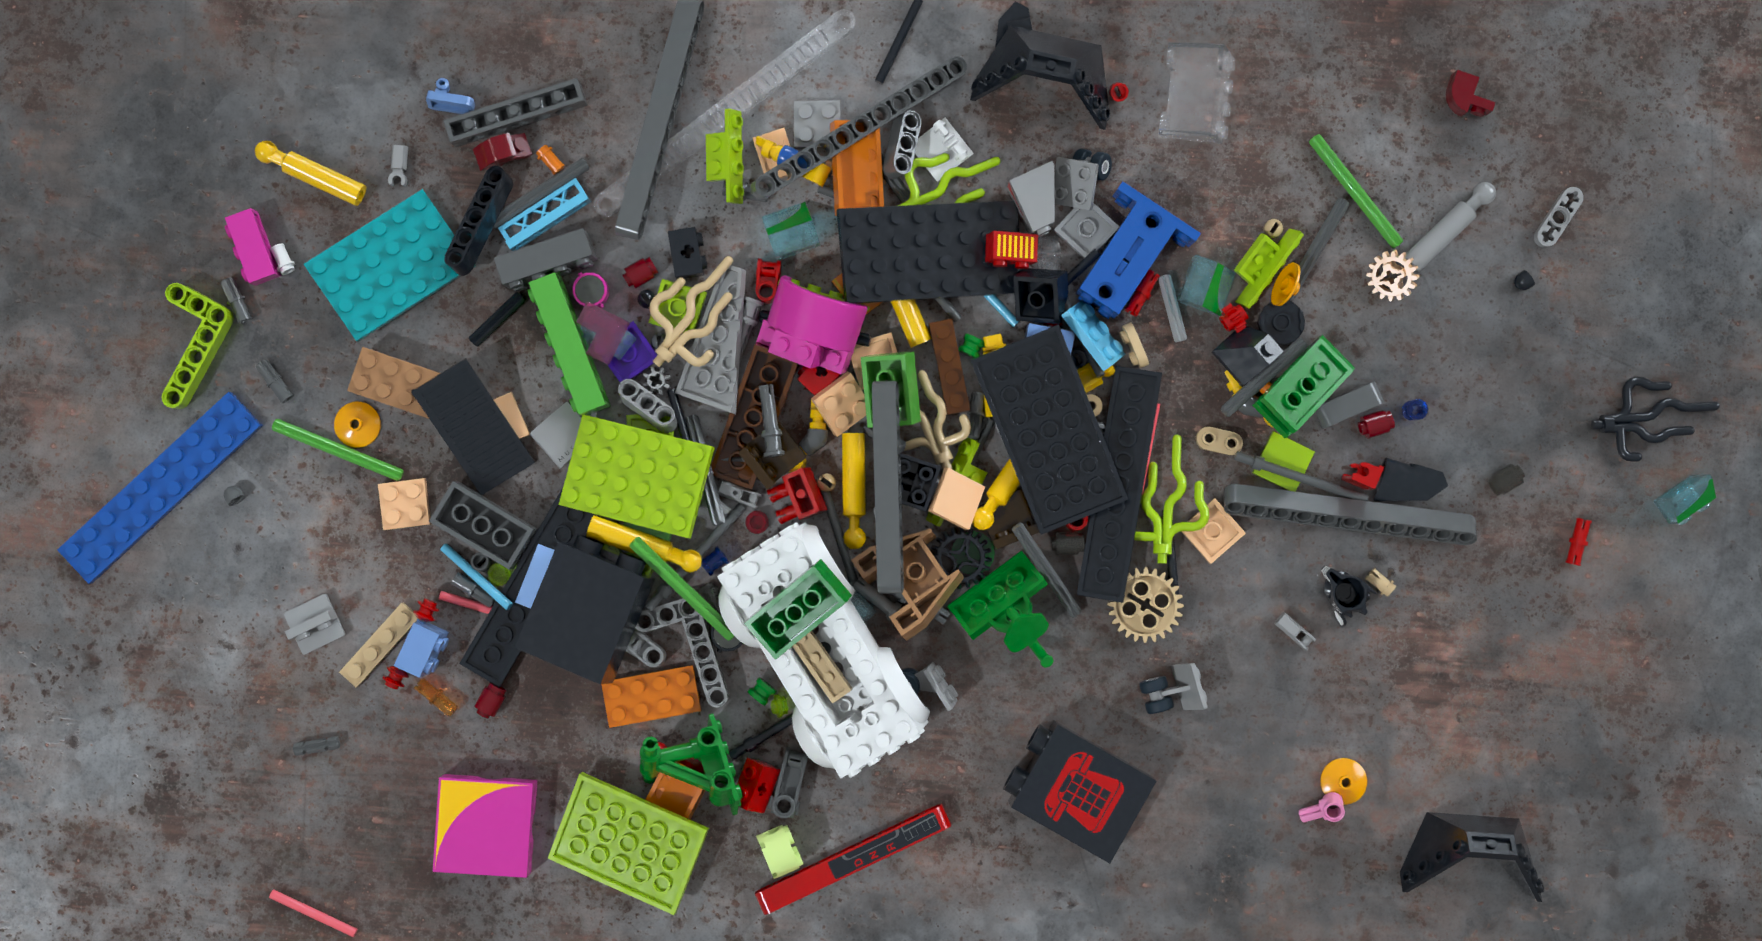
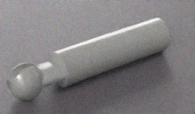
[1405,182,1496,274]

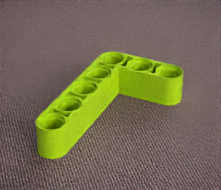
[161,283,234,409]

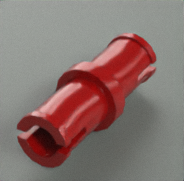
[1124,270,1160,317]
[1565,518,1592,566]

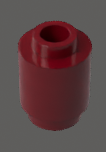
[622,257,659,288]
[1358,410,1395,439]
[474,682,506,719]

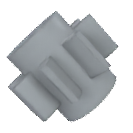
[642,367,671,395]

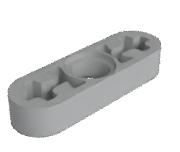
[1534,187,1583,248]

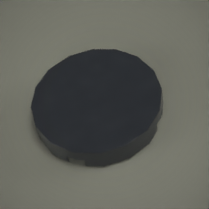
[1258,300,1305,346]

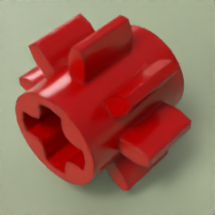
[1219,303,1249,333]

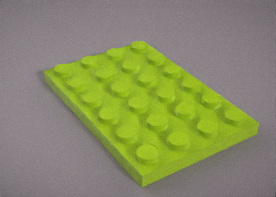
[559,415,715,539]
[547,772,709,915]

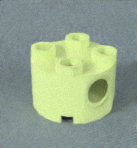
[756,825,803,879]

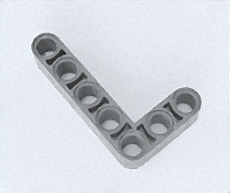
[635,598,729,708]

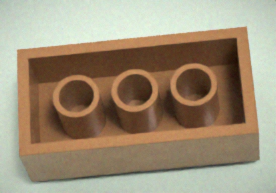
[347,347,440,419]

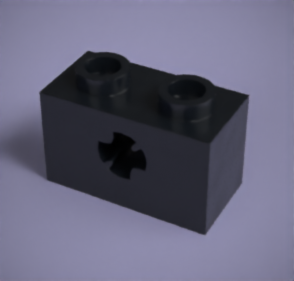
[668,227,708,279]

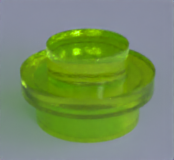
[488,563,511,586]
[770,694,788,718]

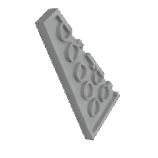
[675,265,746,415]

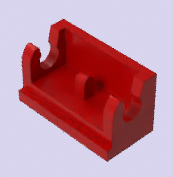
[1341,462,1384,490]

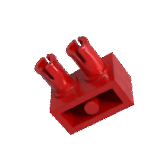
[767,467,828,524]

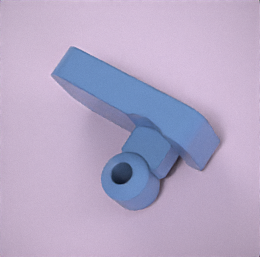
[426,78,475,114]

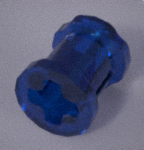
[1402,399,1428,420]
[701,546,730,576]

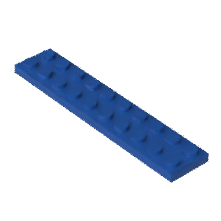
[57,392,262,584]

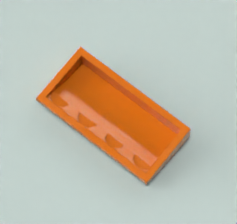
[830,120,884,216]
[645,762,706,819]

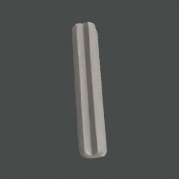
[1158,274,1187,342]

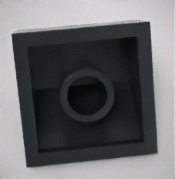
[1013,268,1069,324]

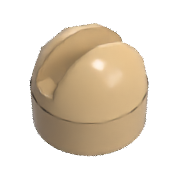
[1263,219,1283,238]
[817,473,836,492]

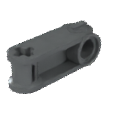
[768,747,808,818]

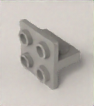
[284,594,346,655]

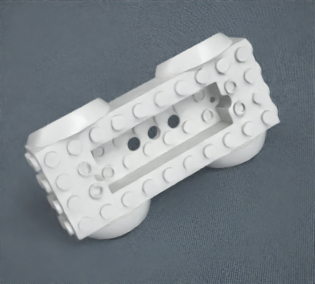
[717,522,930,778]

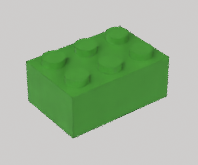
[861,352,921,428]

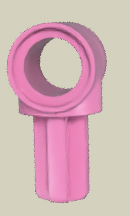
[1299,792,1345,822]

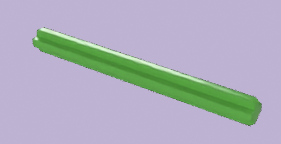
[1309,134,1403,248]
[272,419,404,481]
[629,537,734,641]

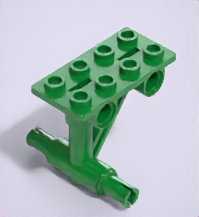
[639,713,742,815]

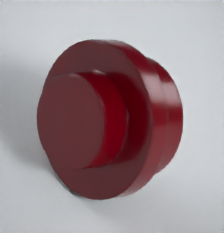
[745,511,769,534]

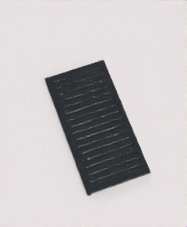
[411,358,535,495]

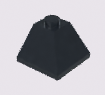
[1212,326,1284,387]

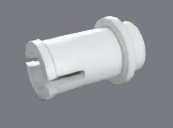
[270,243,295,275]

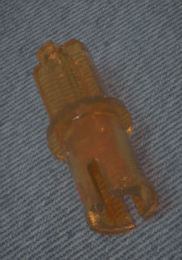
[414,678,457,716]

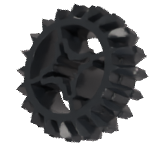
[931,527,992,589]

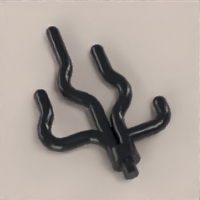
[1591,377,1720,462]

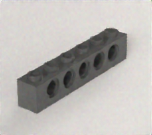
[443,78,588,147]

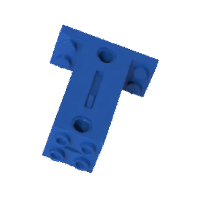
[1076,181,1201,319]

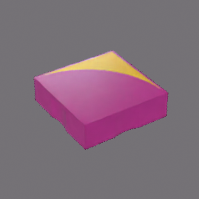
[433,774,537,878]

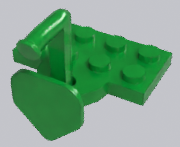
[947,550,1054,668]

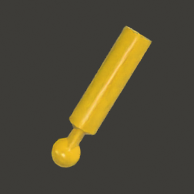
[255,140,367,206]
[891,300,932,348]
[842,433,866,549]
[972,458,1020,530]
[586,515,702,572]

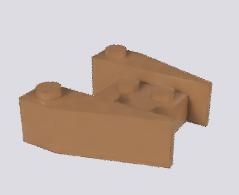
[851,529,964,641]

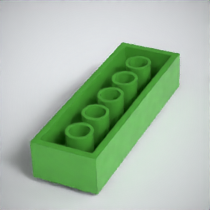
[527,272,611,416]

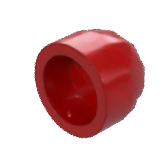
[1109,82,1129,102]

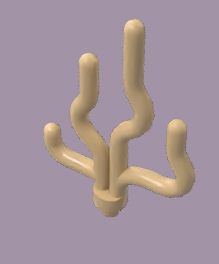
[649,256,733,367]
[904,370,971,470]

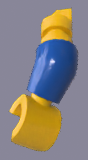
[755,136,831,187]

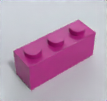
[225,208,281,286]

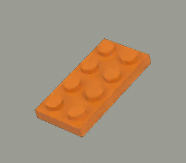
[601,665,702,728]

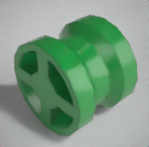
[958,333,985,358]
[747,677,777,706]

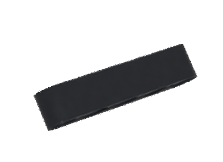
[444,165,513,276]

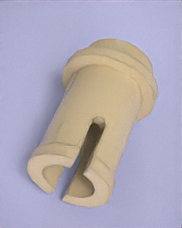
[1365,568,1396,596]

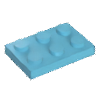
[1061,301,1126,371]

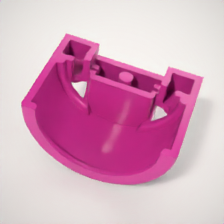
[757,275,868,374]

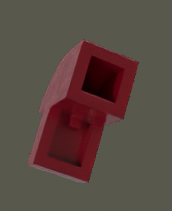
[1446,70,1496,117]
[473,133,532,171]

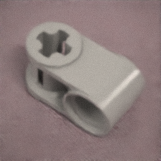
[626,628,667,667]

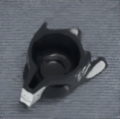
[1321,566,1378,628]

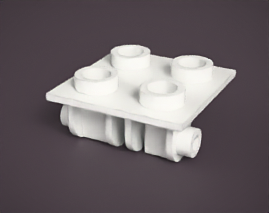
[915,117,974,182]

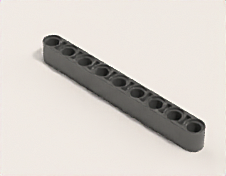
[872,381,904,593]

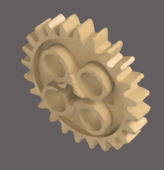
[1107,567,1184,643]

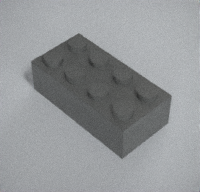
[494,228,598,292]
[429,481,538,570]

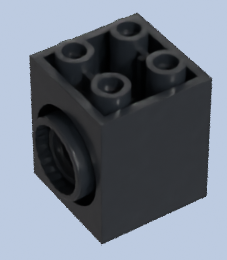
[900,453,941,512]

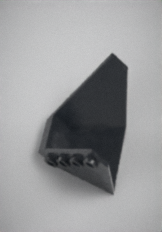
[970,25,1110,130]
[1400,812,1544,902]

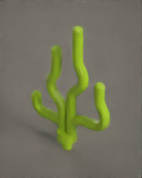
[897,153,1001,206]
[1134,434,1210,564]

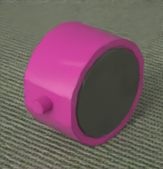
[573,272,609,309]

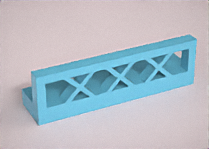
[498,178,591,251]

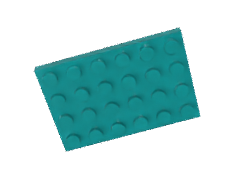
[304,189,476,343]

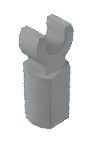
[388,145,408,187]

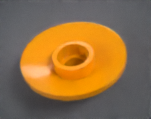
[1271,262,1301,306]
[334,401,381,448]
[1320,758,1367,805]

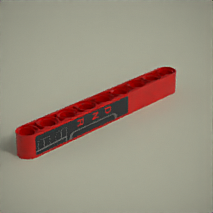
[754,804,951,915]

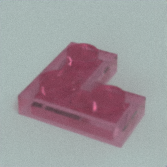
[576,302,630,365]

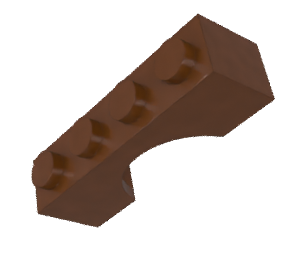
[928,319,970,416]

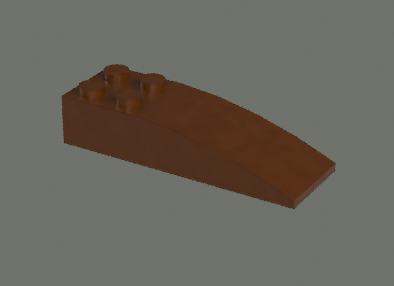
[711,342,799,490]

